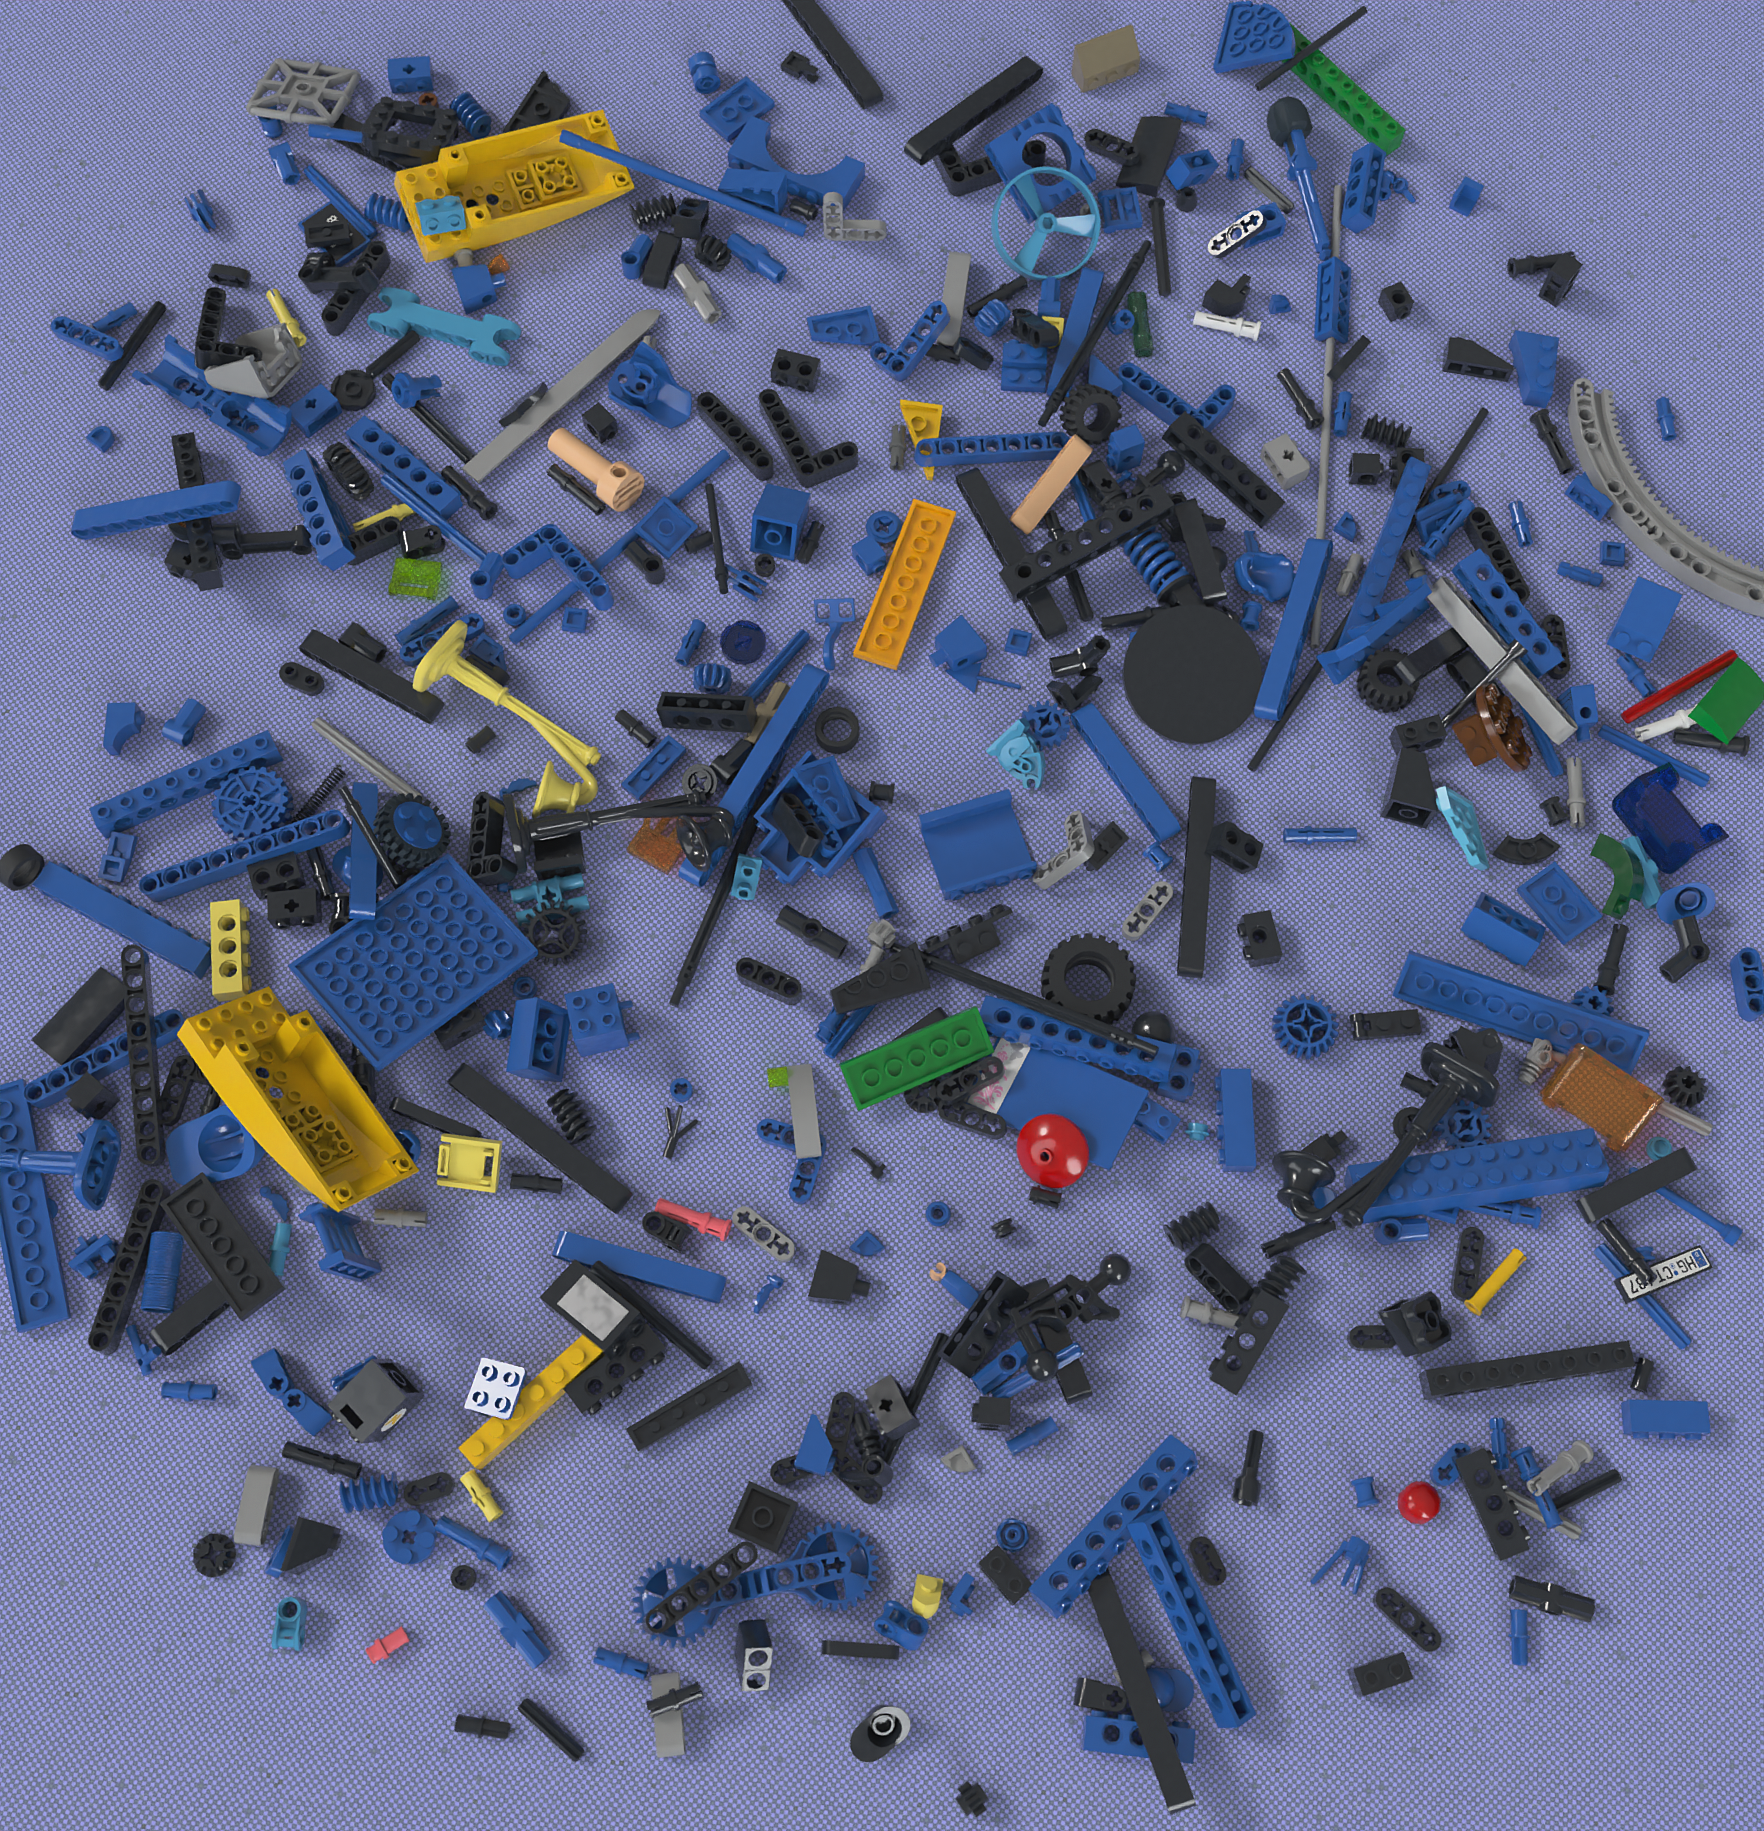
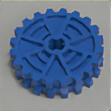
[211,766,294,842]

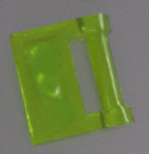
[388,557,443,601]

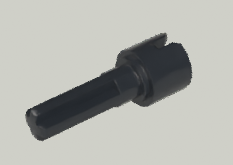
[1231,1430,1264,1507]

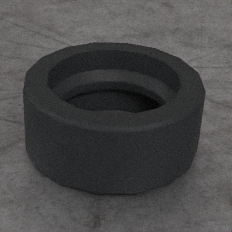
[815,707,860,754]
[0,844,45,891]

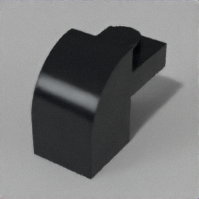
[1202,273,1251,317]

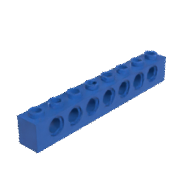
[89,730,284,839]
[979,995,1177,1083]
[1028,1434,1198,1620]
[1126,1510,1257,1728]

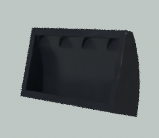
[1116,116,1183,198]
[31,967,125,1066]

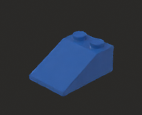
[1606,576,1683,663]

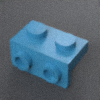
[415,196,466,236]

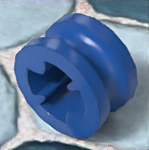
[670,1078,693,1103]
[1634,1246,1656,1263]

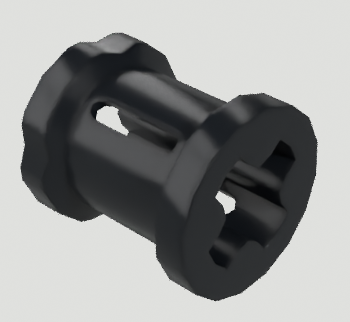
[869,781,895,804]
[1539,796,1570,827]

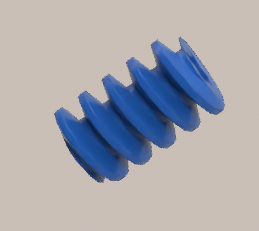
[449,92,492,140]
[364,192,411,233]
[340,1472,398,1514]

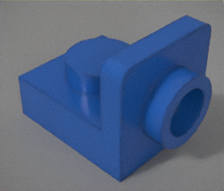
[947,1572,975,1617]

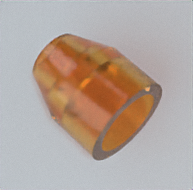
[487,254,510,275]

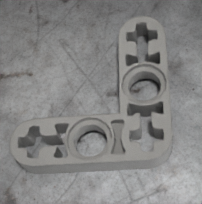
[823,192,887,241]
[1033,810,1094,890]

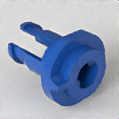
[392,372,442,409]

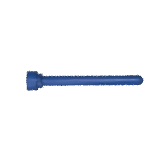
[1628,1167,1743,1246]

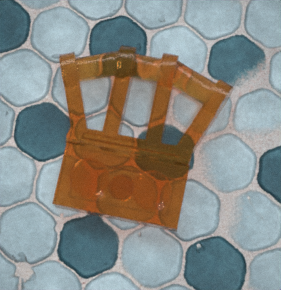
[626,800,694,875]

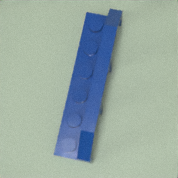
[1316,574,1433,685]

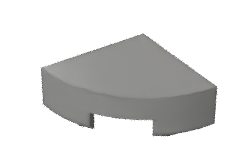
[940,1445,976,1473]

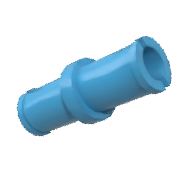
[269,1223,293,1276]

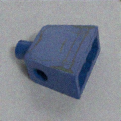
[1556,684,1598,743]

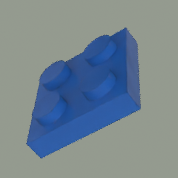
[633,496,698,561]

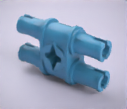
[510,873,590,927]

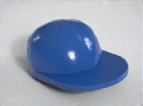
[1146,1667,1194,1712]

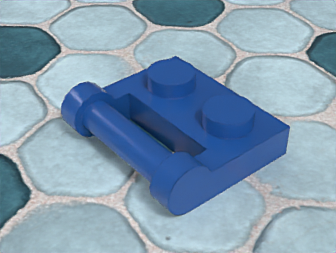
[1097,187,1143,234]

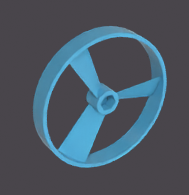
[991,167,1100,281]

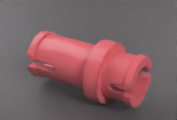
[365,1626,410,1664]

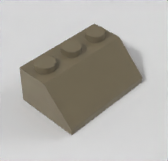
[1071,24,1141,93]

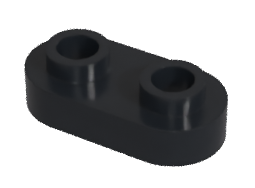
[279,662,325,696]

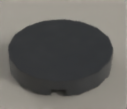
[330,369,376,411]

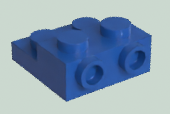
[1001,340,1047,393]

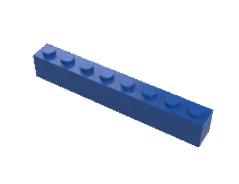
[32,861,212,980]

